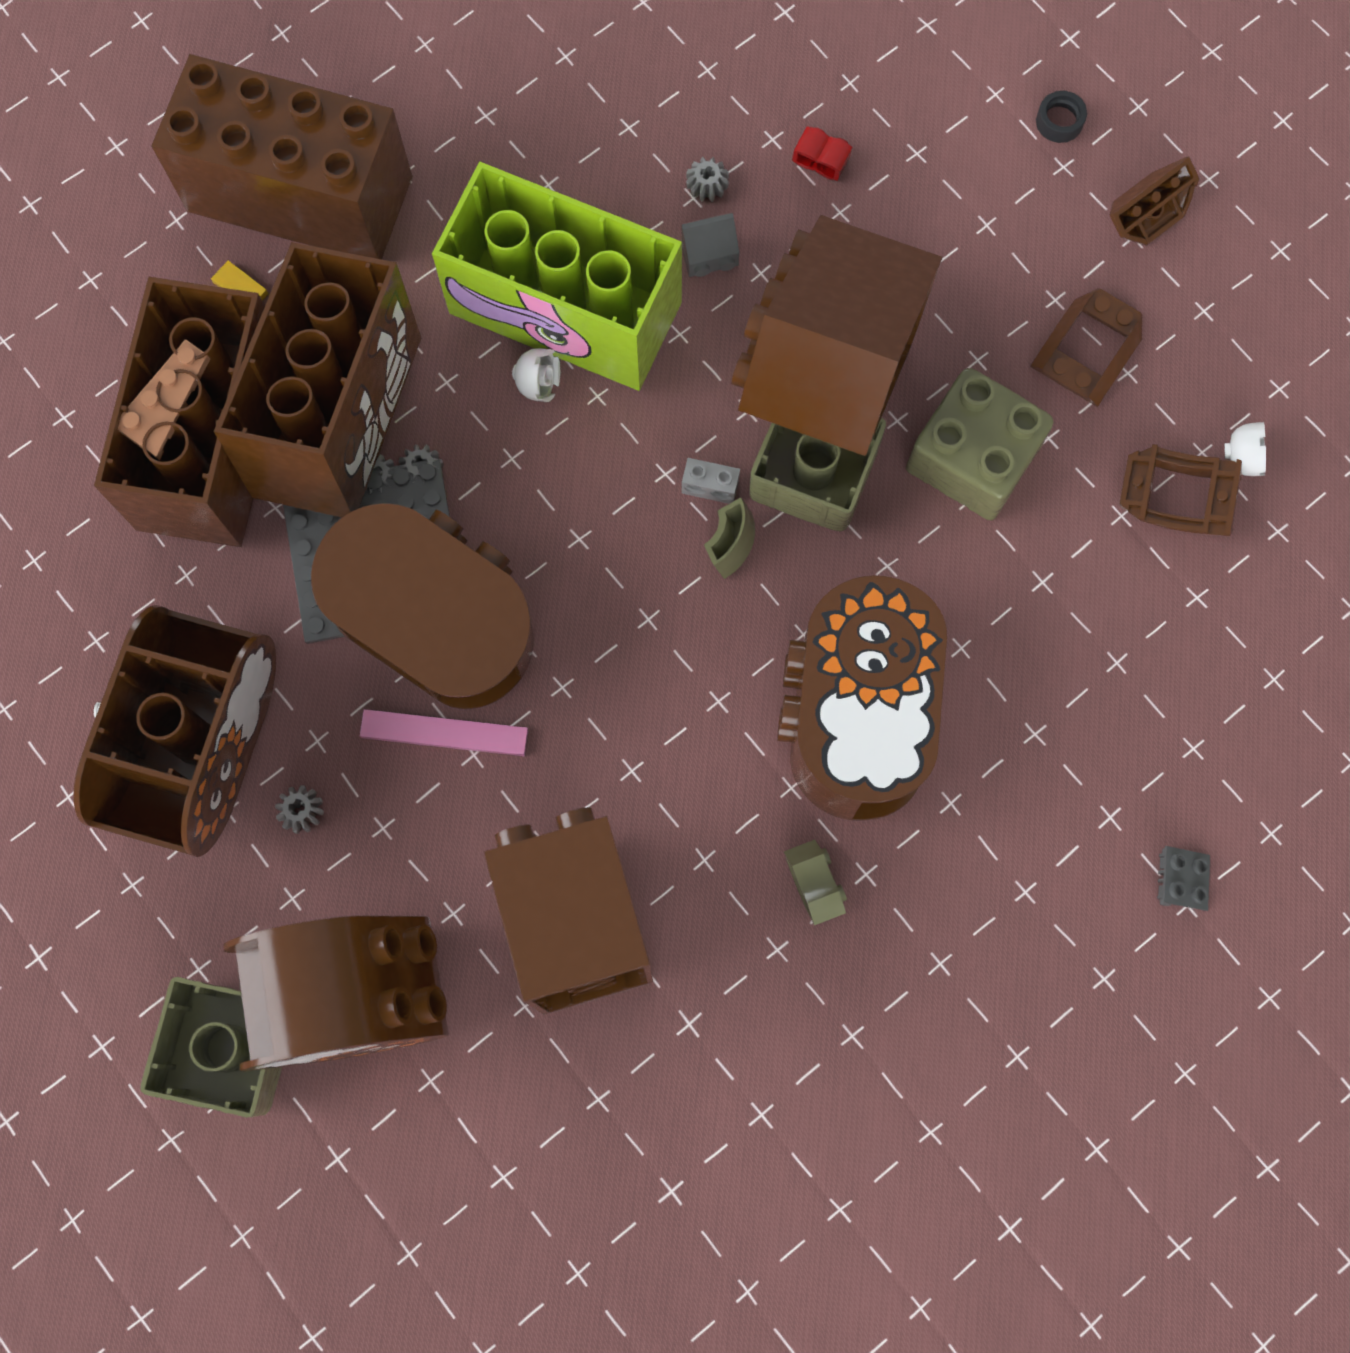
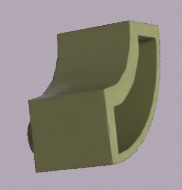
[704,498,755,579]
[784,840,847,925]

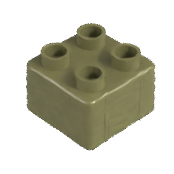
[906,368,1054,521]
[749,418,886,532]
[140,977,282,1118]

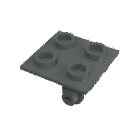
[1157,846,1210,911]

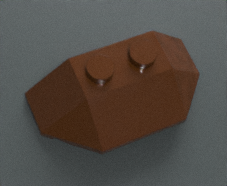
[1109,157,1200,245]

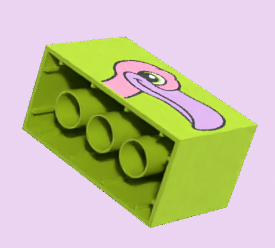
[432,161,682,391]

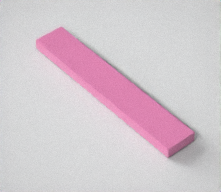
[360,709,528,756]

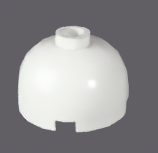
[512,348,561,402]
[1225,422,1266,476]

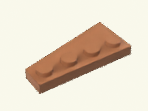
[118,339,210,461]

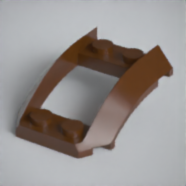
[1030,288,1142,407]
[1120,444,1242,536]

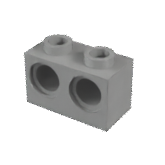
[682,458,740,504]

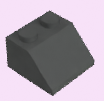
[681,213,740,277]

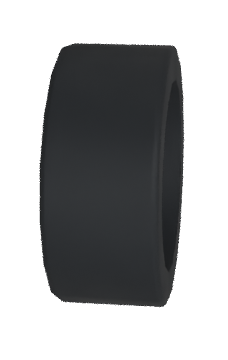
[1036,90,1087,143]

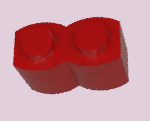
[792,127,853,181]

